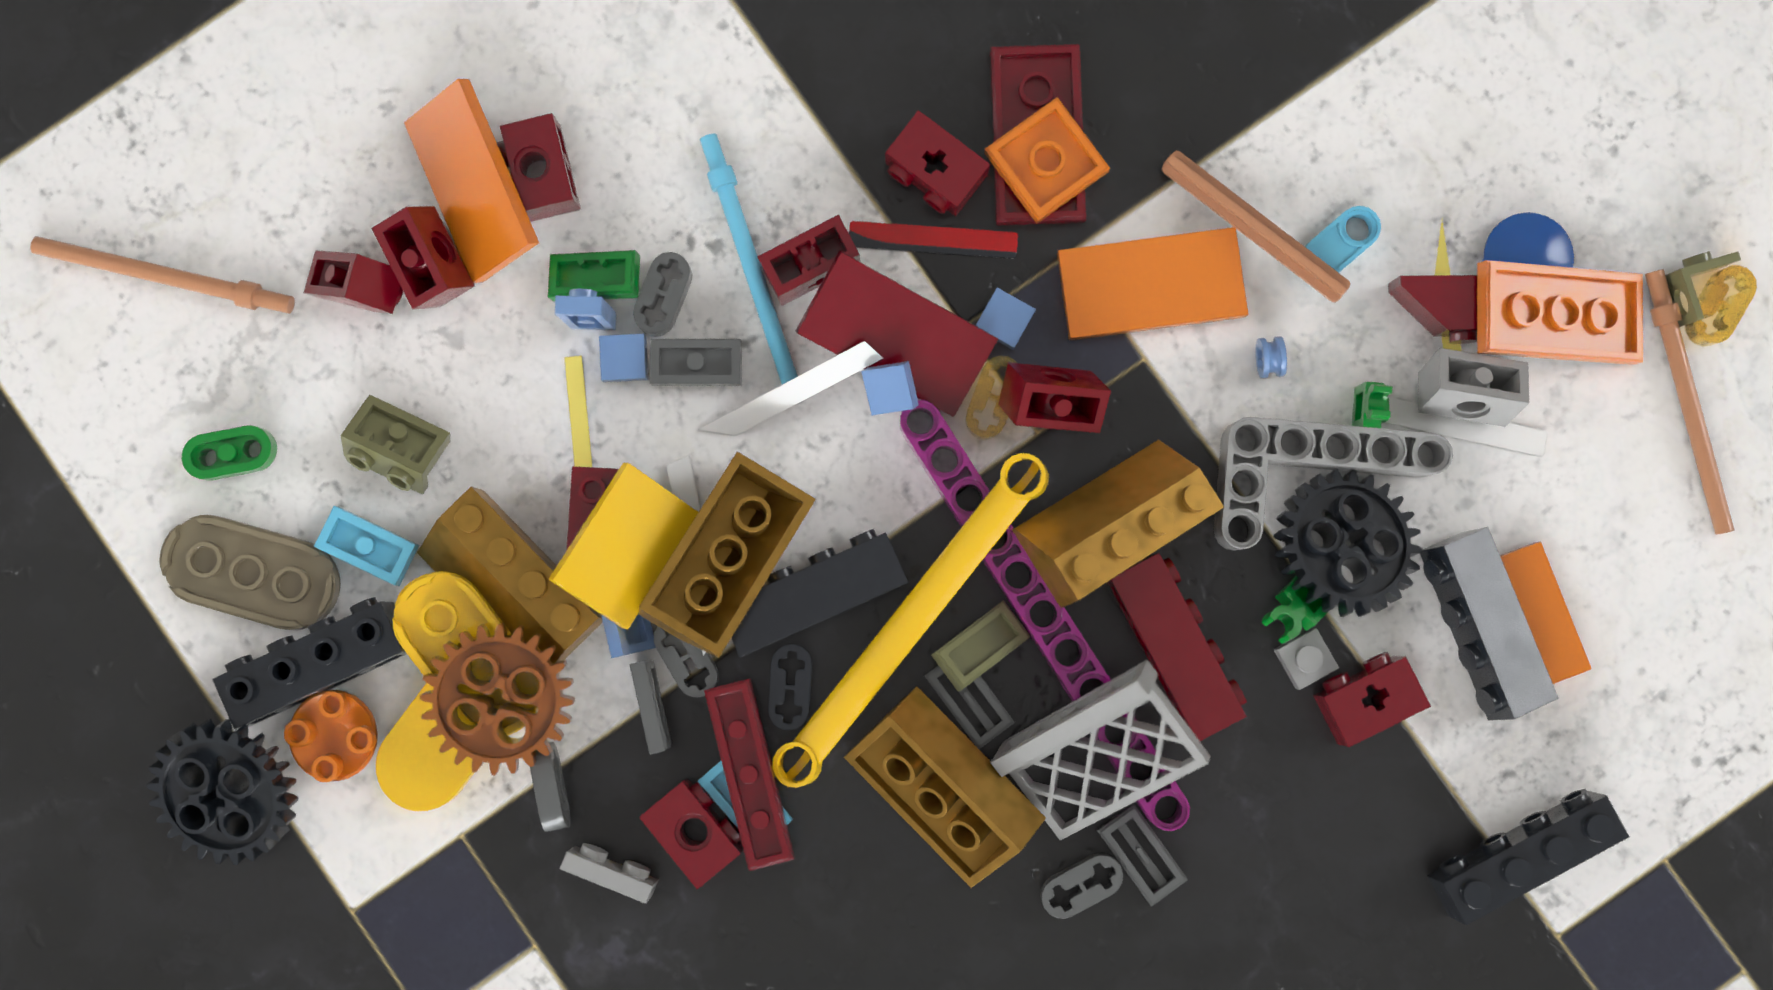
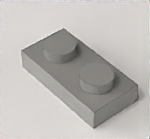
[560,843,659,904]

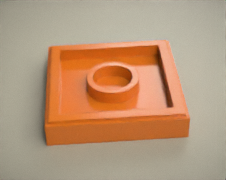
[984,97,1110,224]

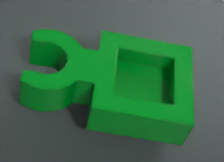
[1352,382,1393,428]
[1262,576,1329,644]

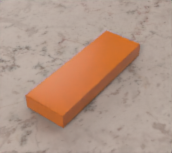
[1500,541,1592,684]

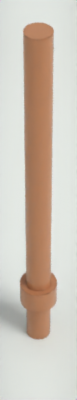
[30,236,295,314]
[1645,269,1735,535]

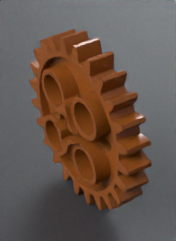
[420,622,575,776]

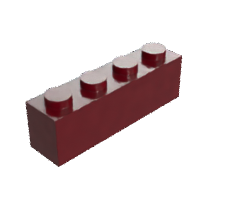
[1107,553,1247,741]

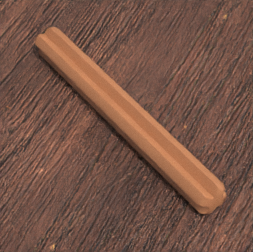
[1162,151,1350,303]

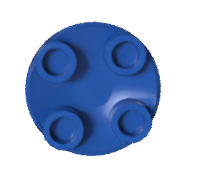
[1482,212,1574,268]

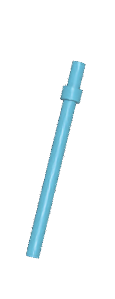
[700,134,798,385]

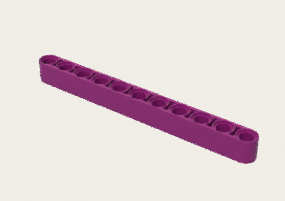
[900,400,1190,831]

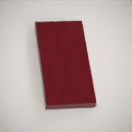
[990,44,1086,225]
[795,250,998,417]

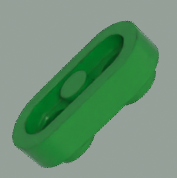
[181,425,277,480]

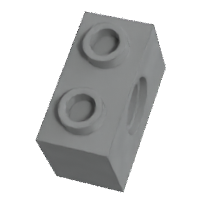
[1418,348,1529,427]

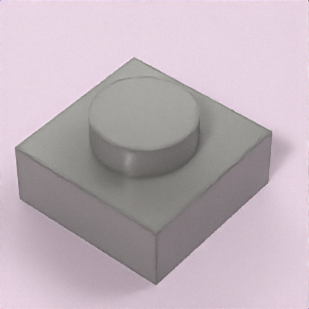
[1274,628,1339,690]

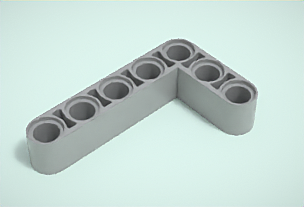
[1214,417,1453,551]

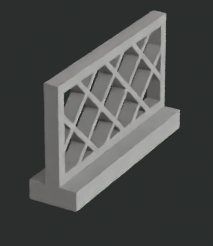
[991,660,1211,840]

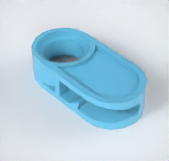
[1305,206,1381,273]

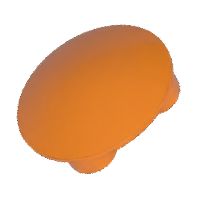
[284,690,378,783]

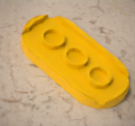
[393,571,539,736]
[376,683,507,811]

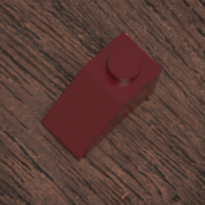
[303,250,403,314]
[1388,275,1477,344]

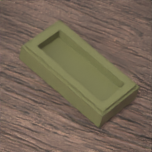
[931,600,1031,692]

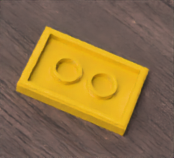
[548,462,699,630]

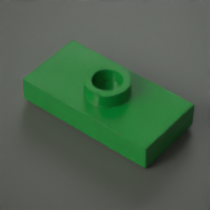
[548,250,640,302]

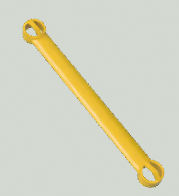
[772,453,1049,788]

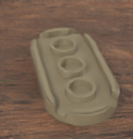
[159,515,340,630]

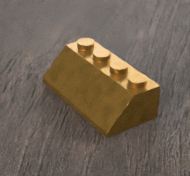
[1012,440,1224,608]
[639,451,816,657]
[417,487,603,663]
[844,686,1046,888]

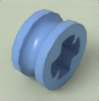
[1255,336,1287,378]

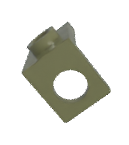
[1665,251,1741,327]

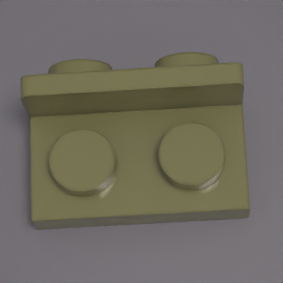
[341,394,450,494]

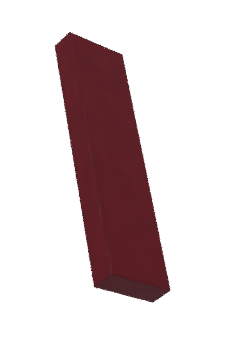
[704,678,795,871]

